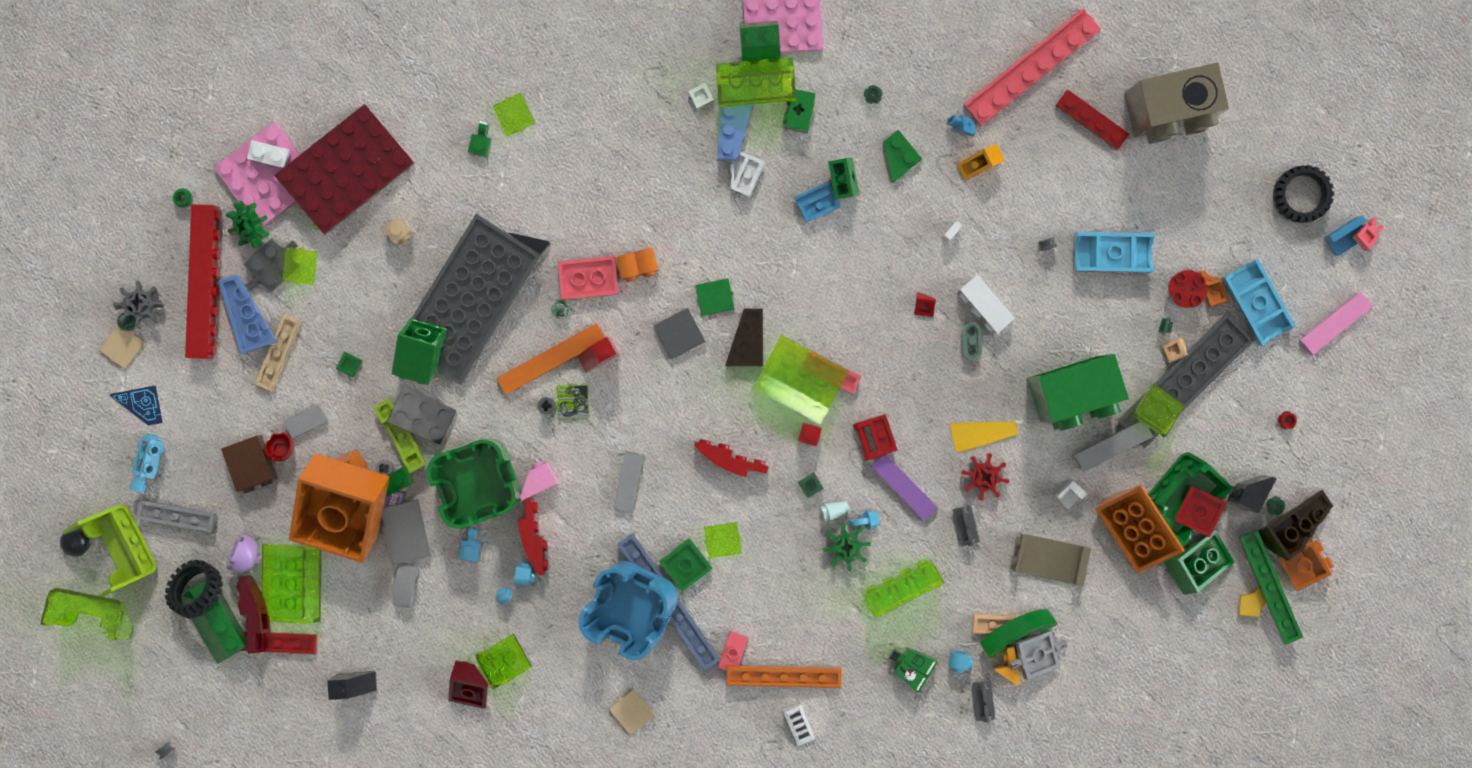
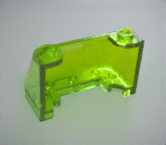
[40,588,134,640]

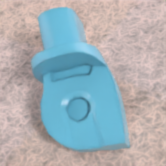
[848,510,880,530]

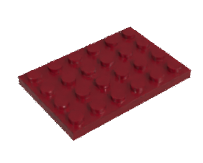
[274,104,415,235]

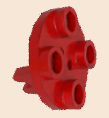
[1168,270,1207,308]

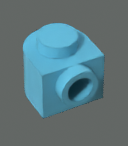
[514,562,536,586]
[948,650,973,673]

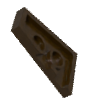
[725,309,763,366]

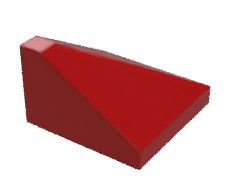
[914,292,936,317]

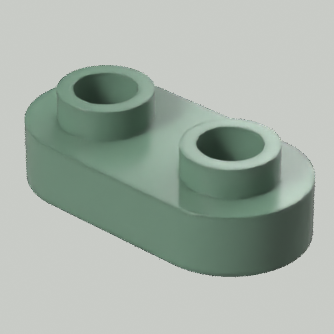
[962,322,982,361]

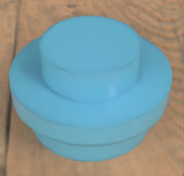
[495,587,513,604]

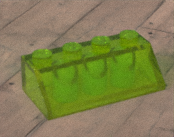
[716,57,796,107]
[862,558,945,619]

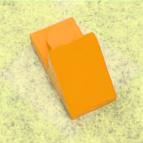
[992,644,1021,685]

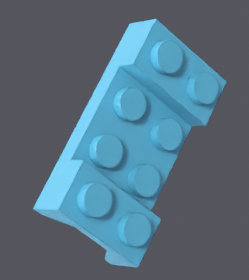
[1074,232,1155,273]
[1221,259,1296,346]

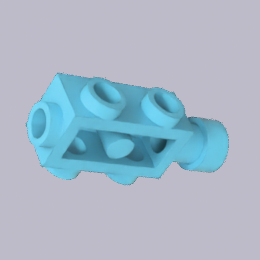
[129,433,164,493]

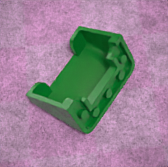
[1148,452,1233,547]

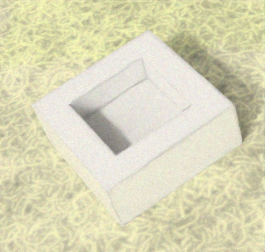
[688,83,714,109]
[943,221,962,242]

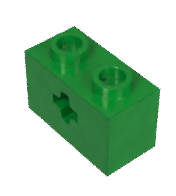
[783,89,816,134]
[828,158,859,200]

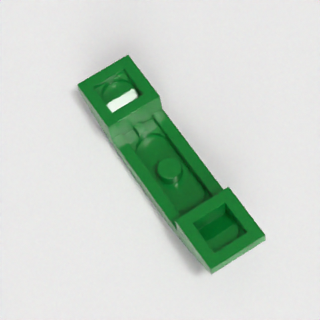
[980,609,1058,659]

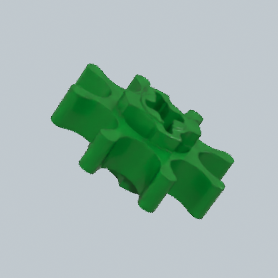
[226,201,270,248]
[822,523,871,571]

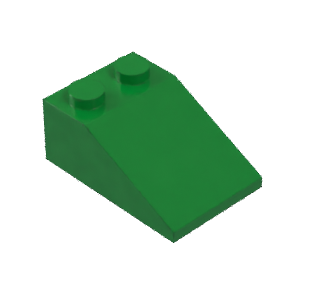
[739,21,782,82]
[1164,530,1235,595]

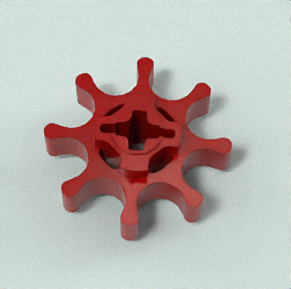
[961,453,1009,501]

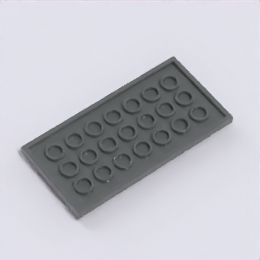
[396,214,542,385]

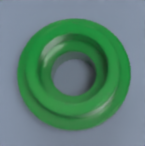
[173,188,193,208]

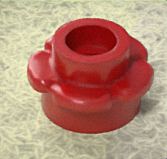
[1278,411,1297,430]

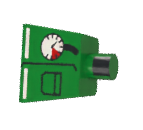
[888,647,938,693]

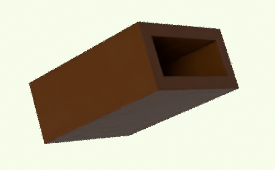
[221,435,277,494]

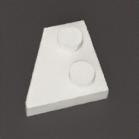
[730,151,765,197]

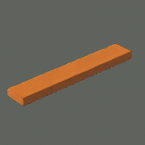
[496,323,605,395]
[726,665,842,688]

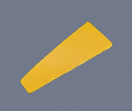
[950,421,1018,453]

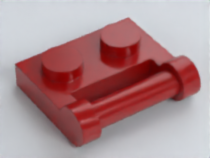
[853,414,898,461]

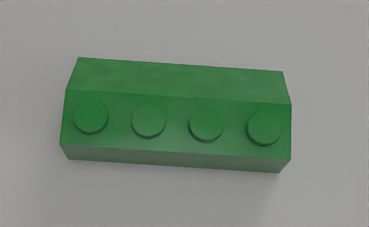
[182,581,247,664]

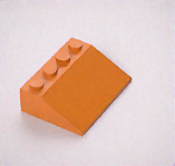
[1095,485,1185,573]

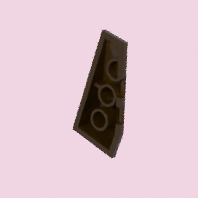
[1258,490,1333,561]

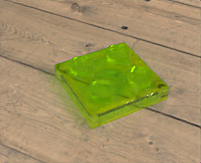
[1132,384,1185,437]

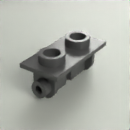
[952,505,980,547]
[972,681,995,722]

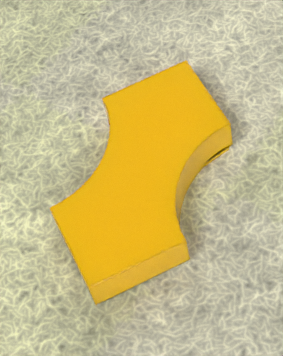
[1238,580,1282,617]

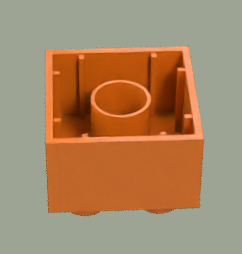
[289,453,390,563]

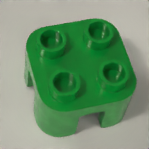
[426,438,521,529]

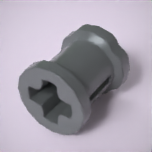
[537,397,557,414]

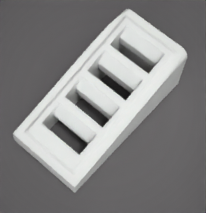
[783,703,816,746]

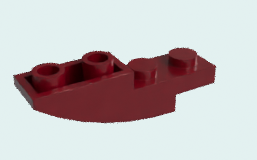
[237,576,270,654]

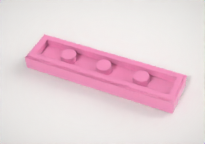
[1299,292,1373,355]

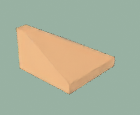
[1162,338,1187,364]

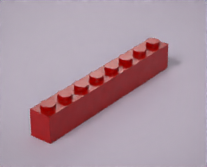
[185,204,222,359]

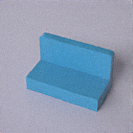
[1324,215,1367,256]

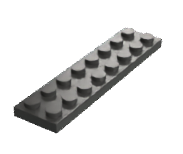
[1117,313,1254,448]

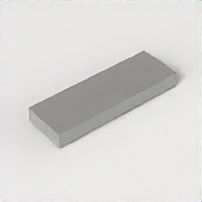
[614,452,644,512]

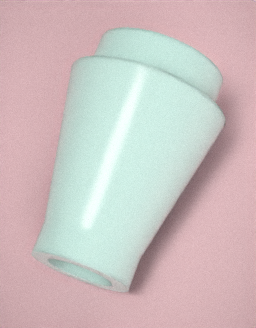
[819,501,849,522]

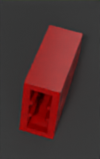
[577,337,620,373]

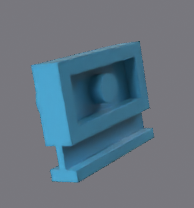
[794,181,841,223]

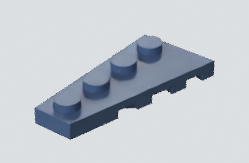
[718,84,759,161]
[218,275,278,354]

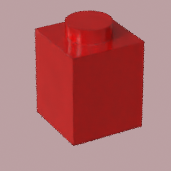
[798,422,822,447]

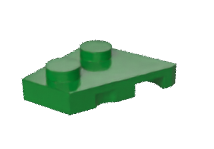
[883,130,922,183]

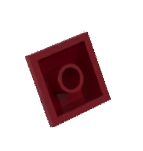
[448,660,488,709]

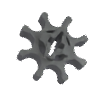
[113,281,164,329]

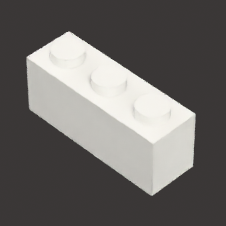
[958,275,1015,334]

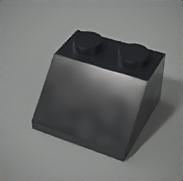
[1228,475,1277,513]

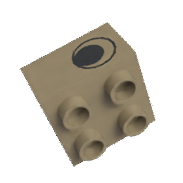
[1124,62,1229,144]

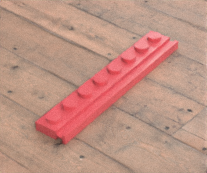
[964,8,1101,126]

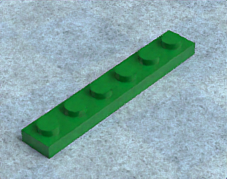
[1238,530,1304,645]

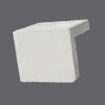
[1054,480,1087,509]

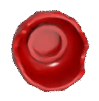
[264,432,295,462]

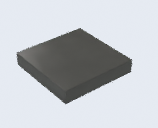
[654,308,706,359]

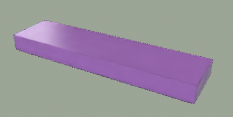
[871,455,938,521]

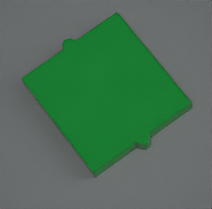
[696,278,735,316]

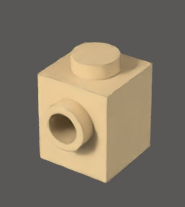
[382,217,413,246]

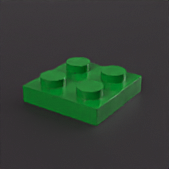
[659,538,713,592]

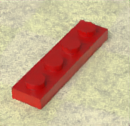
[1055,89,1129,150]

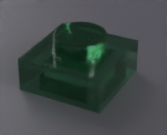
[798,472,824,498]

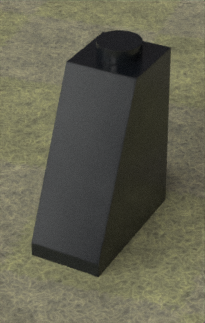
[327,671,377,700]

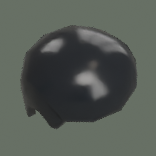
[60,528,90,557]

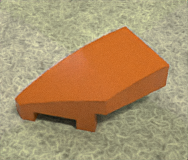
[1200,271,1229,308]

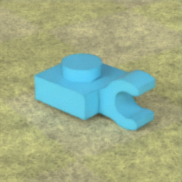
[458,527,481,562]

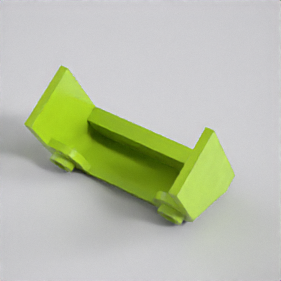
[63,505,157,600]

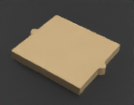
[100,324,145,369]
[609,689,654,735]

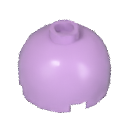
[226,533,262,573]

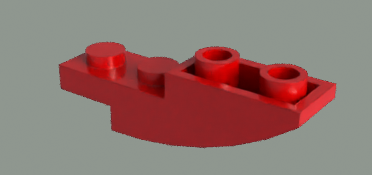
[694,439,769,477]
[518,498,549,576]

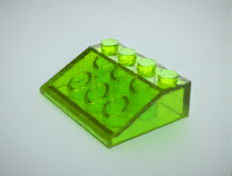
[752,334,849,425]
[261,544,322,624]

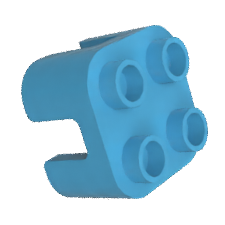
[579,561,678,660]

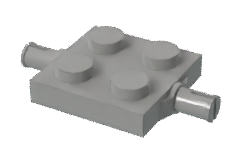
[1008,630,1068,680]

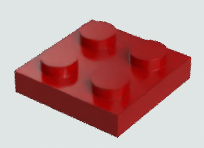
[1174,485,1227,537]

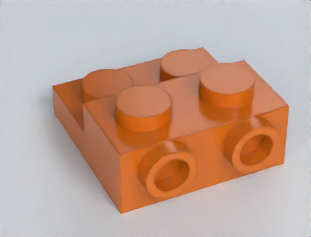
[1277,537,1334,591]

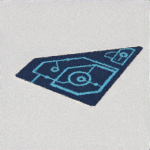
[110,386,163,425]

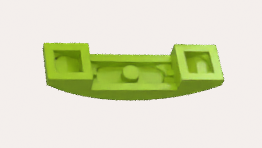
[373,398,427,474]

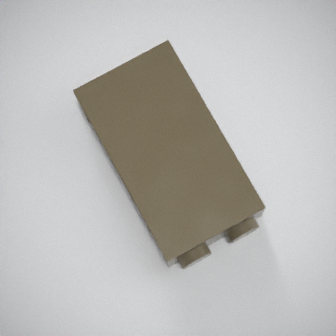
[1011,533,1091,586]

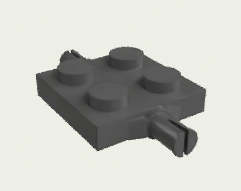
[243,238,299,292]

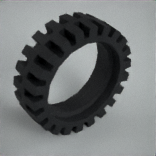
[1273,165,1334,223]
[165,559,223,619]

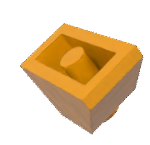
[957,144,1005,181]

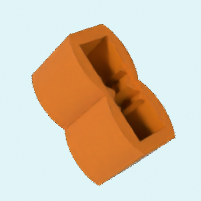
[615,247,659,283]

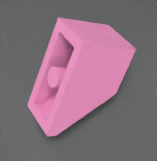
[520,461,558,501]

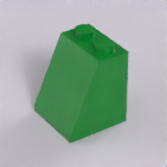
[391,318,447,385]

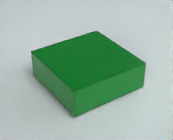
[336,352,363,377]

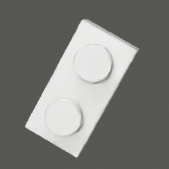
[247,140,291,168]

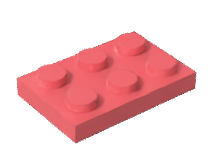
[558,256,619,300]

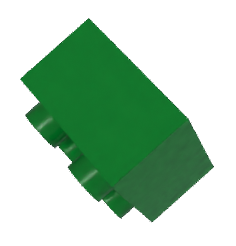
[1027,353,1129,431]

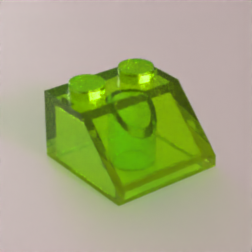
[474,633,532,689]

